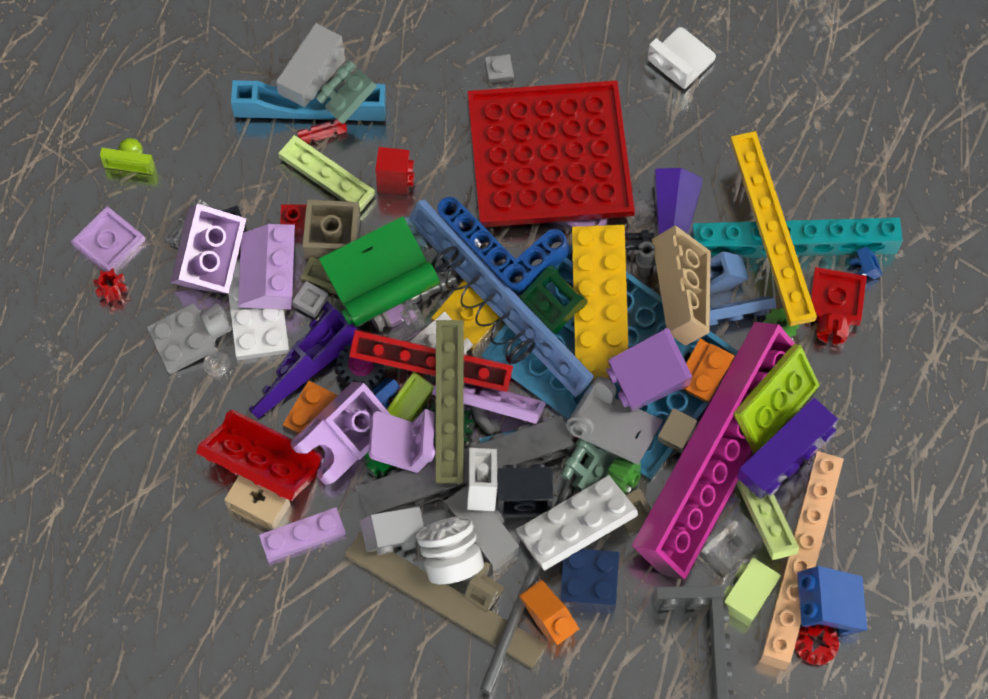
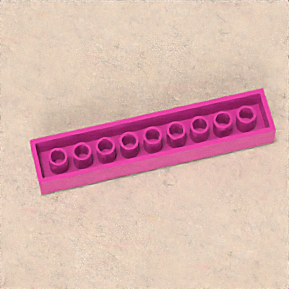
[632,322,795,580]

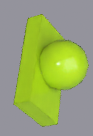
[100,138,155,175]
[386,371,435,422]

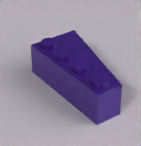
[737,397,838,500]

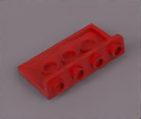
[196,410,322,501]

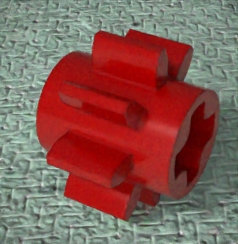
[93,268,127,303]

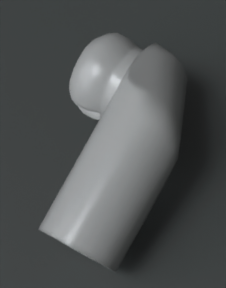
[469,405,501,435]

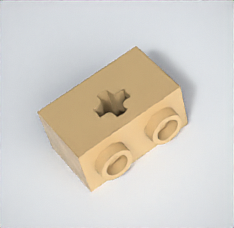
[224,475,290,530]

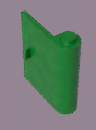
[319,216,440,327]

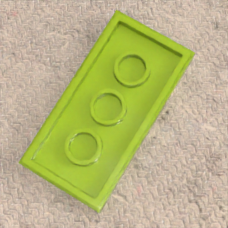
[733,344,820,454]

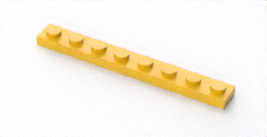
[730,131,817,327]

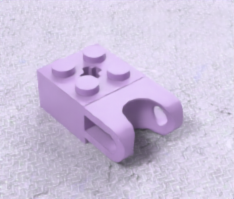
[291,382,391,484]

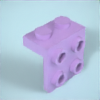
[369,409,436,473]

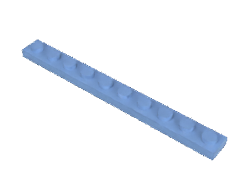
[408,200,594,397]

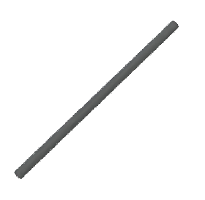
[480,453,587,694]

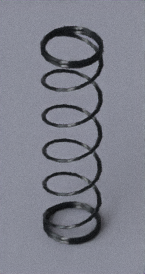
[431,246,536,364]

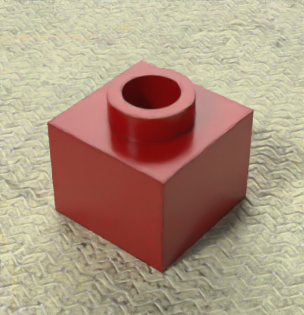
[280,204,307,237]

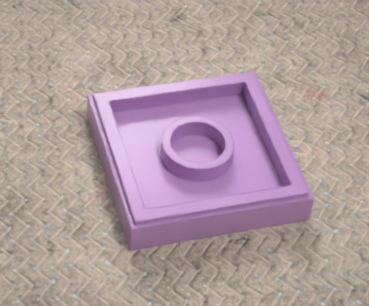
[71,206,146,272]

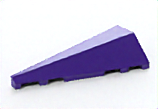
[654,168,703,236]
[249,301,358,419]

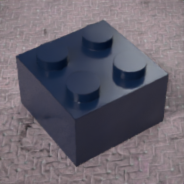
[560,549,619,614]

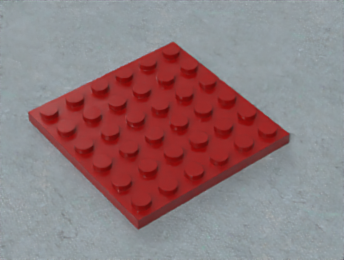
[467,80,635,227]

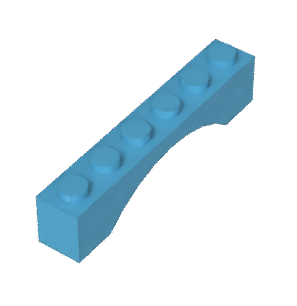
[231,80,386,121]

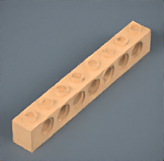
[759,451,844,671]

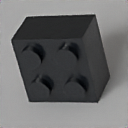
[497,464,554,516]

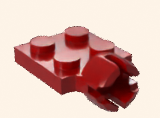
[810,267,867,345]

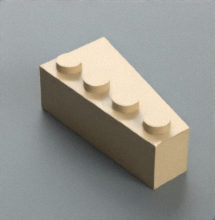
[652,225,711,346]

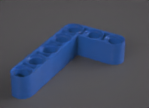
[437,197,570,295]

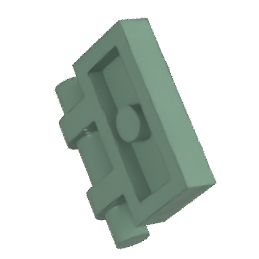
[315,60,377,124]
[560,438,621,492]

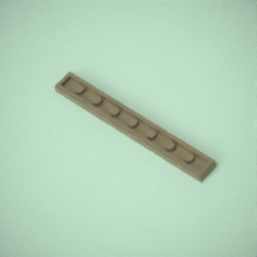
[345,532,547,670]

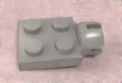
[147,303,232,374]

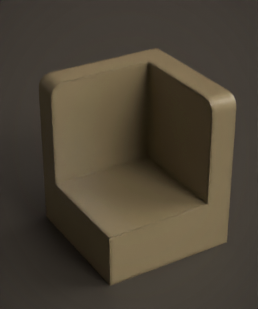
[658,408,696,454]
[623,488,651,535]
[464,561,504,612]

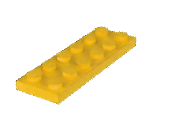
[572,225,628,381]

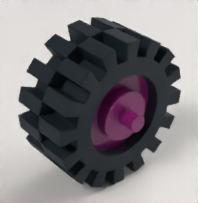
[335,344,385,391]

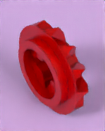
[795,624,840,665]

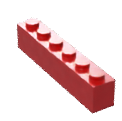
[349,329,513,392]

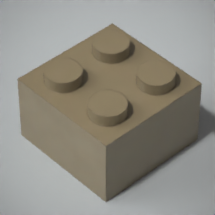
[303,199,361,260]

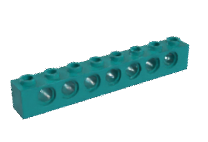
[690,217,903,258]

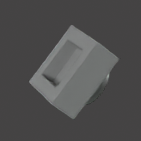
[485,54,514,84]
[292,281,329,318]

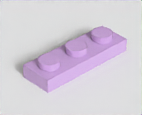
[259,507,346,563]

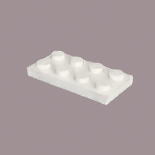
[229,259,289,361]
[516,475,638,571]

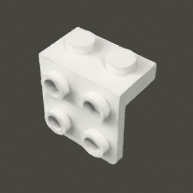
[647,27,716,90]

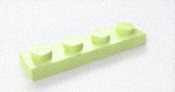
[279,135,375,212]
[737,480,799,560]

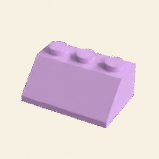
[170,204,246,294]
[238,224,295,310]

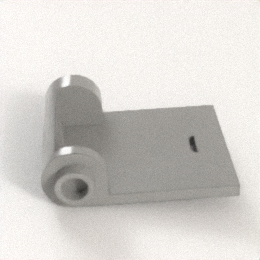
[567,377,663,465]

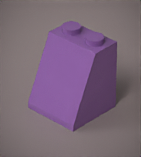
[606,328,692,412]

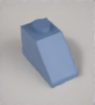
[710,252,749,294]

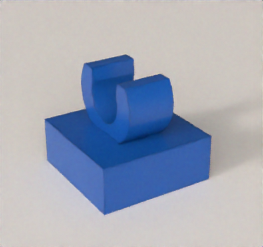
[849,247,883,279]
[371,378,400,409]

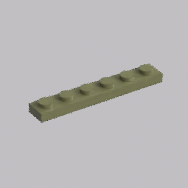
[436,320,464,484]

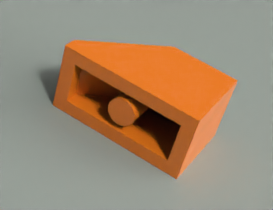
[518,580,580,645]

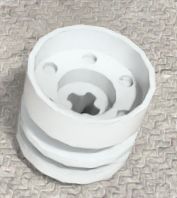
[416,517,484,584]

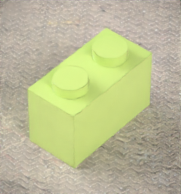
[723,558,781,627]

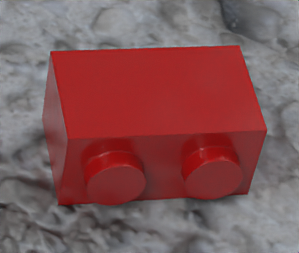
[375,147,415,196]

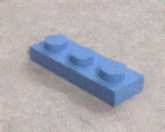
[709,295,776,326]

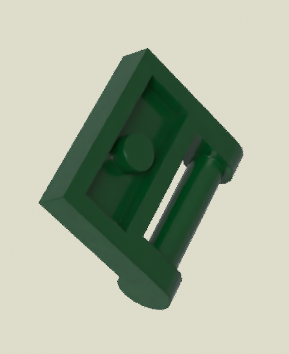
[519,265,588,334]

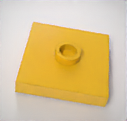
[431,281,500,351]

